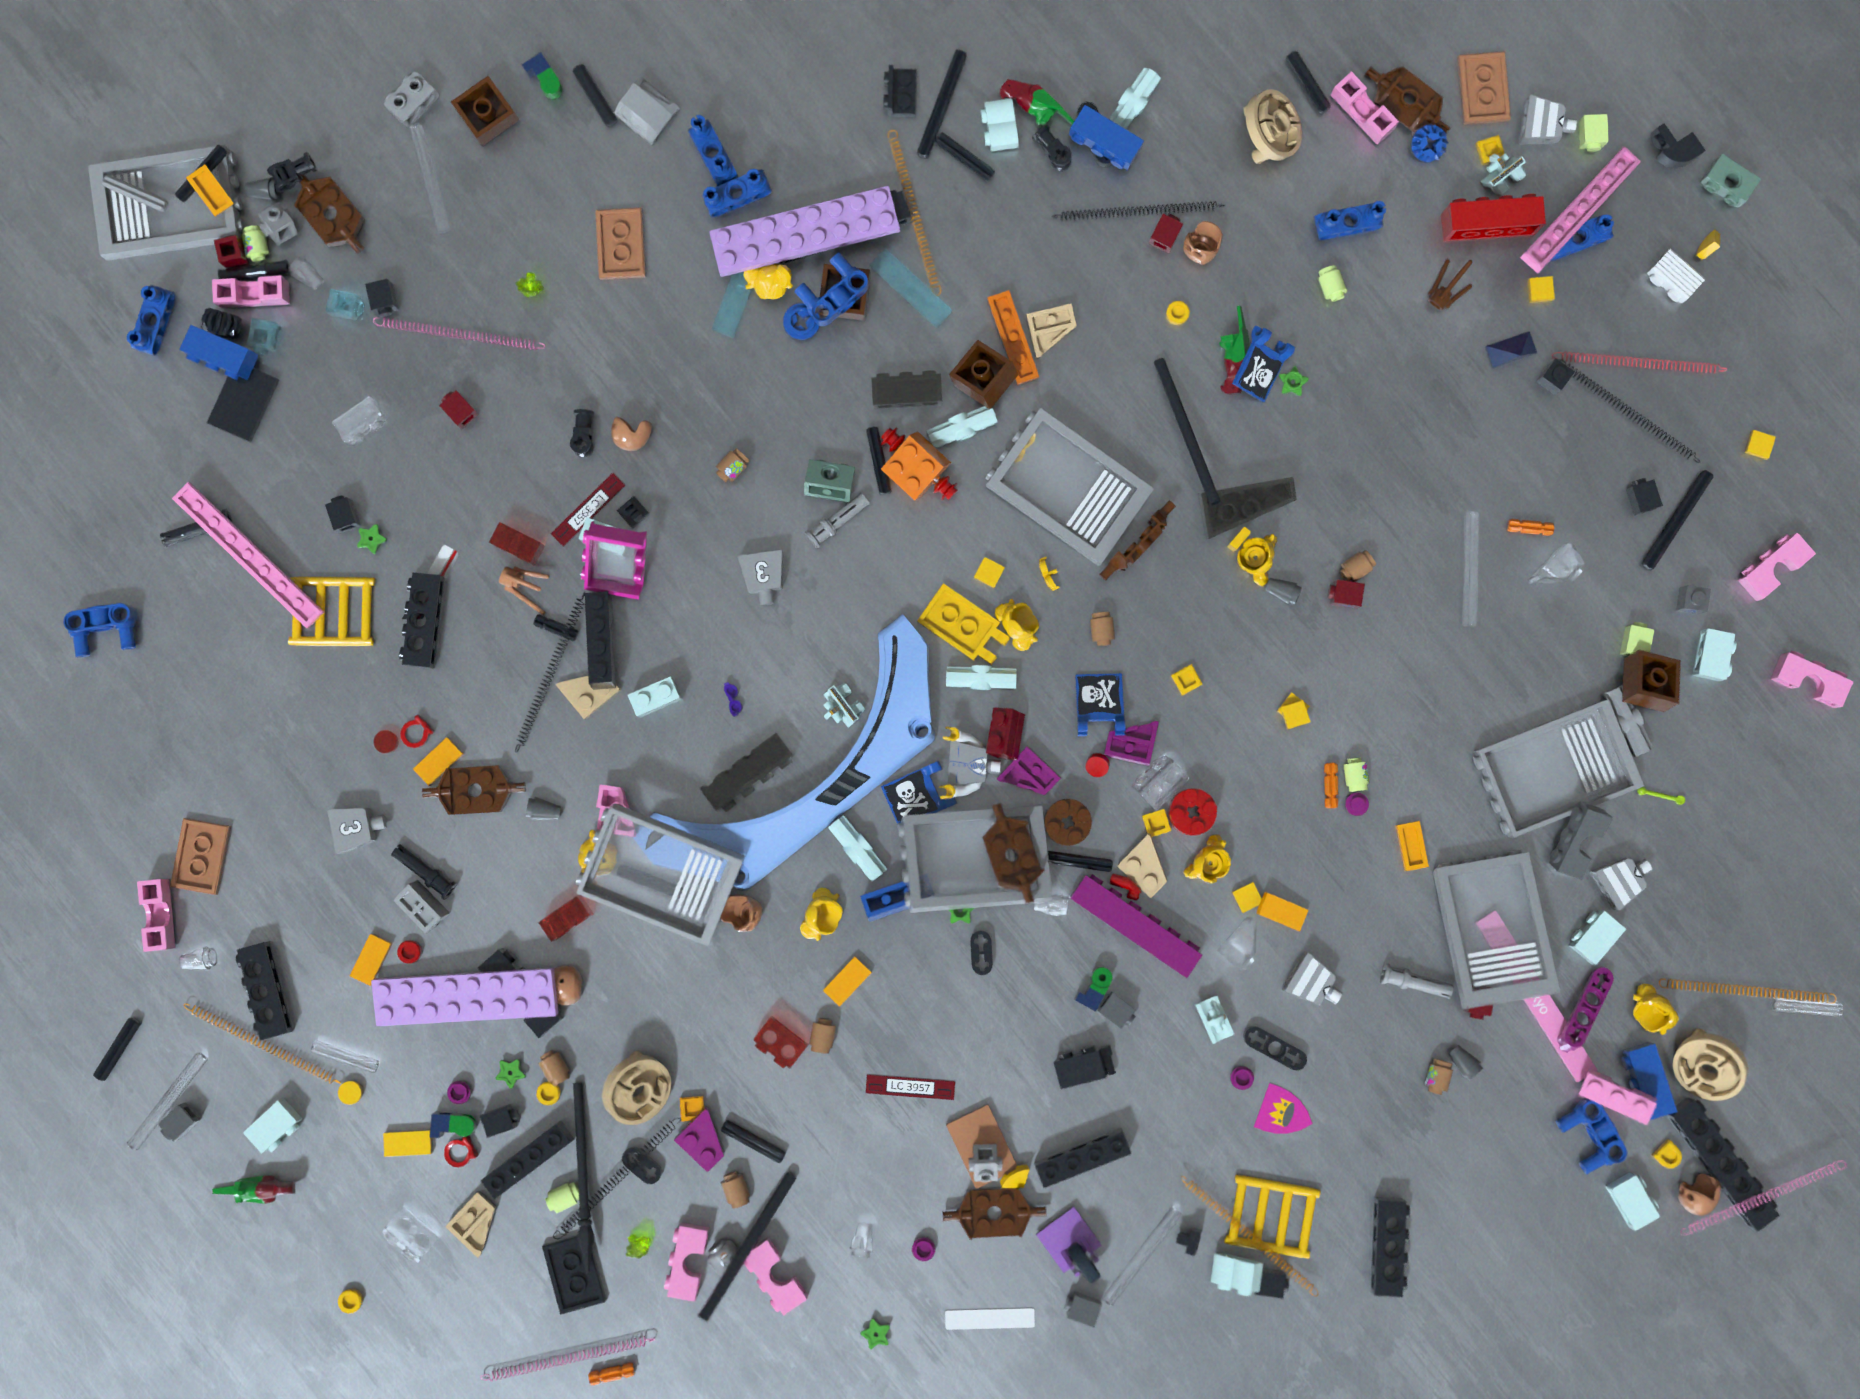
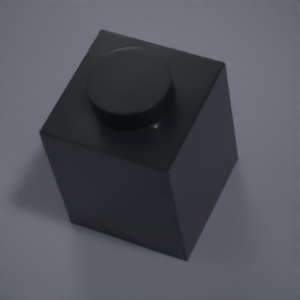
[365,279,398,317]
[1536,358,1575,395]
[1626,478,1663,516]
[325,495,361,533]
[480,1104,519,1138]
[1253,1268,1289,1299]

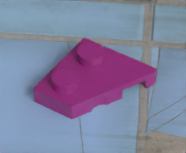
[1104,721,1159,766]
[997,746,1062,795]
[674,1107,724,1172]

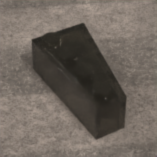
[1198,477,1297,539]
[699,733,794,812]

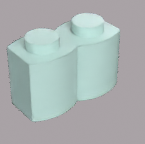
[981,98,1019,152]
[1211,1253,1263,1296]

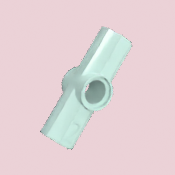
[1109,67,1161,130]
[926,406,998,449]
[946,665,1016,690]
[828,815,887,882]

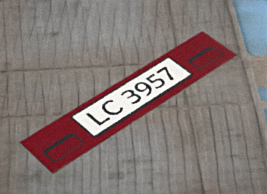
[551,473,626,547]
[865,1075,955,1100]

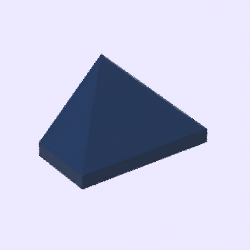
[1485,331,1537,368]

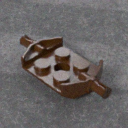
[1365,66,1451,136]
[294,175,364,254]
[1099,500,1176,581]
[422,765,526,815]
[982,803,1045,905]
[943,1188,1047,1240]

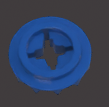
[1411,125,1448,163]
[783,303,819,340]

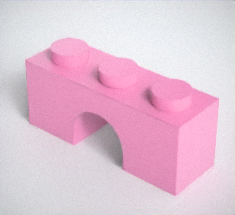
[1331,71,1399,145]
[212,276,290,308]
[1738,533,1816,601]
[1770,651,1854,708]
[137,879,176,952]
[1579,1068,1657,1125]
[664,1222,710,1302]
[744,1237,808,1316]

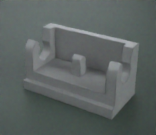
[394,880,450,934]

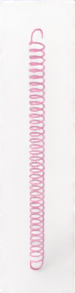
[373,317,545,350]
[1680,1161,1847,1235]
[480,1336,655,1382]

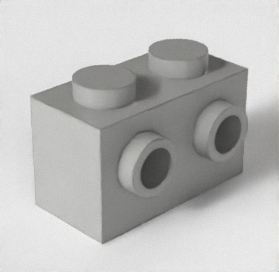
[383,71,439,128]

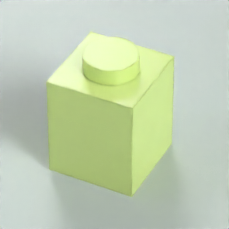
[1578,114,1609,152]
[1620,622,1654,656]

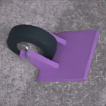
[1036,1206,1102,1284]

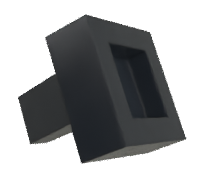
[616,496,650,529]
[1176,1228,1202,1256]

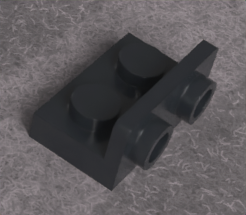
[883,65,917,117]

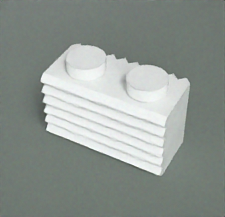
[1647,248,1705,303]

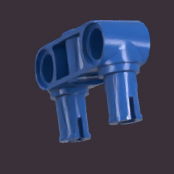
[688,115,738,186]
[702,169,772,217]
[1314,201,1386,240]
[1550,214,1614,261]
[794,252,869,326]
[127,285,176,355]
[63,603,138,658]
[1555,1098,1627,1174]

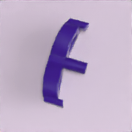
[724,682,743,717]

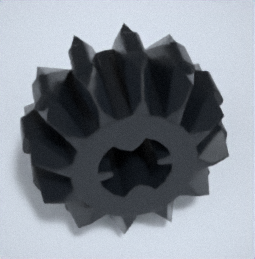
[201,308,242,339]

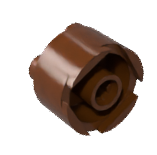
[1044,799,1092,846]

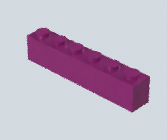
[1069,874,1203,978]

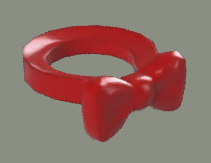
[400,715,434,748]
[444,1135,479,1168]

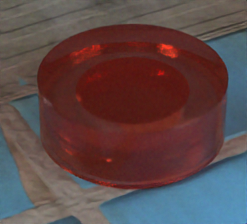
[374,730,399,754]

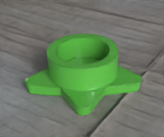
[1279,366,1309,396]
[357,524,387,554]
[949,894,974,924]
[496,1059,526,1089]
[860,1318,890,1350]

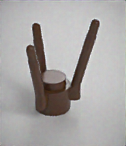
[1428,259,1473,311]

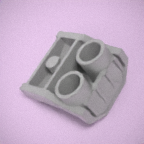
[614,77,680,145]

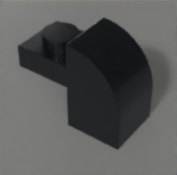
[1650,123,1706,168]

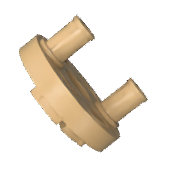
[1244,89,1302,164]
[1673,1028,1748,1101]
[602,1051,671,1125]

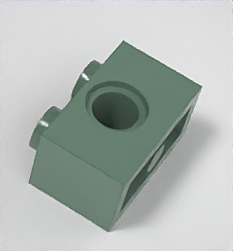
[1700,154,1761,207]
[804,459,855,503]

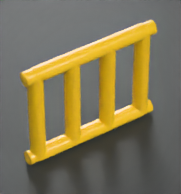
[288,576,375,646]
[1224,1174,1321,1259]

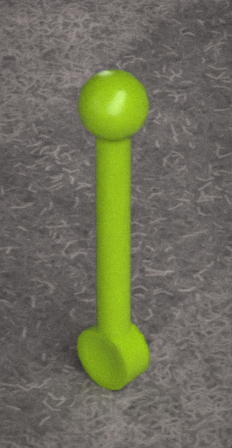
[1637,787,1685,805]

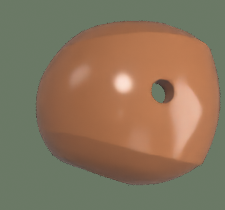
[1183,221,1223,265]
[611,417,652,451]
[720,894,763,932]
[554,965,582,1005]
[1678,1174,1721,1216]

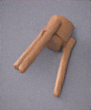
[499,567,549,615]

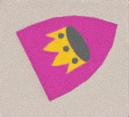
[1254,1083,1313,1134]

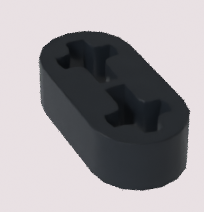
[970,930,993,975]
[622,1147,662,1184]

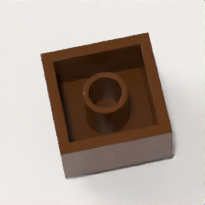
[451,76,519,146]
[818,264,871,321]
[949,340,1019,409]
[1622,650,1681,712]

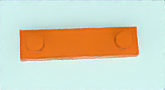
[987,290,1039,386]

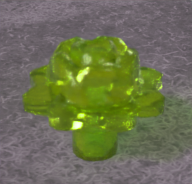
[516,272,544,297]
[626,1234,651,1259]

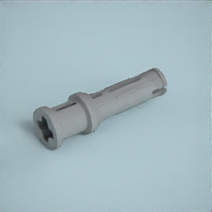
[805,493,870,549]
[1380,963,1454,999]

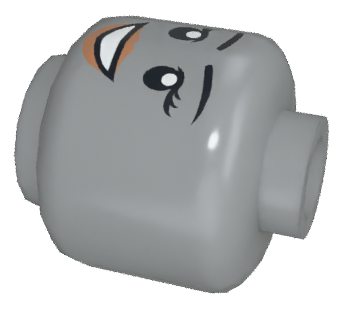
[708,1240,738,1276]

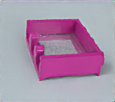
[581,521,647,600]

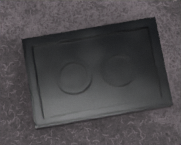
[207,368,279,442]
[542,1235,607,1315]

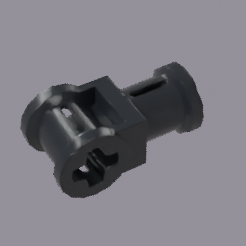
[1032,125,1072,172]
[267,152,317,193]
[570,409,594,458]

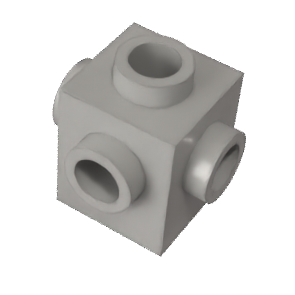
[258,203,297,245]
[969,1144,1002,1182]

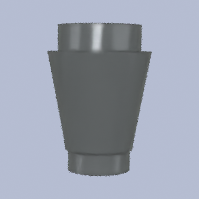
[245,177,282,201]
[1266,578,1302,604]
[526,797,561,820]
[1449,1045,1483,1080]

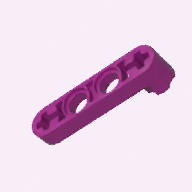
[1557,967,1614,1052]

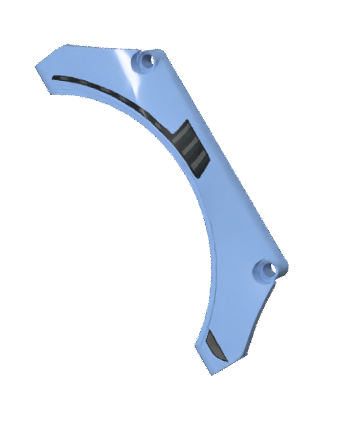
[633,614,936,891]

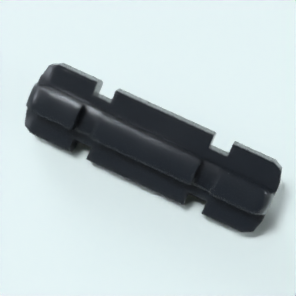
[533,614,579,641]

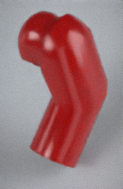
[1110,873,1141,901]

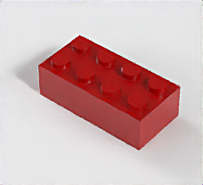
[1441,194,1546,242]

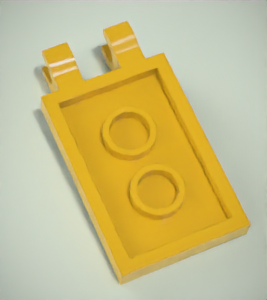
[917,583,1010,665]

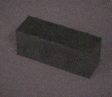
[871,370,942,409]

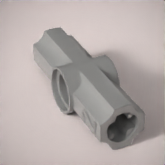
[1603,685,1654,757]

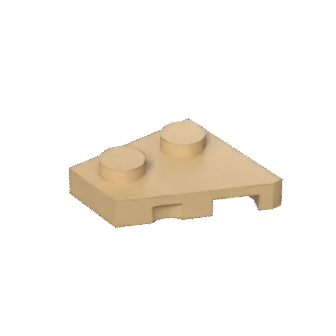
[1026,304,1076,358]
[556,676,621,719]
[1117,833,1167,898]
[445,1191,496,1258]

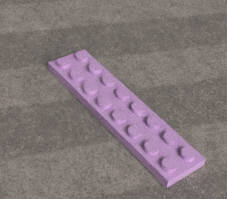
[709,186,900,277]
[371,968,559,1026]

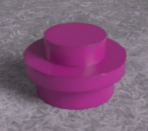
[1345,793,1369,816]
[1230,1066,1254,1090]
[447,1081,471,1104]
[912,1237,935,1261]

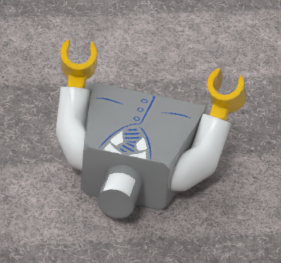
[939,726,1001,799]

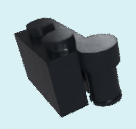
[1053,1045,1116,1089]

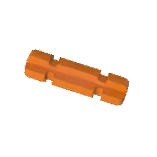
[1507,519,1554,536]
[1324,763,1338,808]
[588,1363,635,1386]

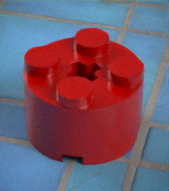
[1168,788,1217,835]

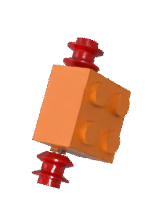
[881,427,958,501]

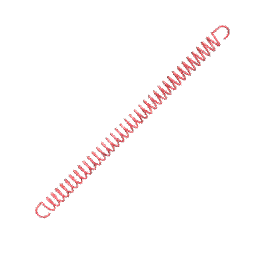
[1552,351,1728,374]

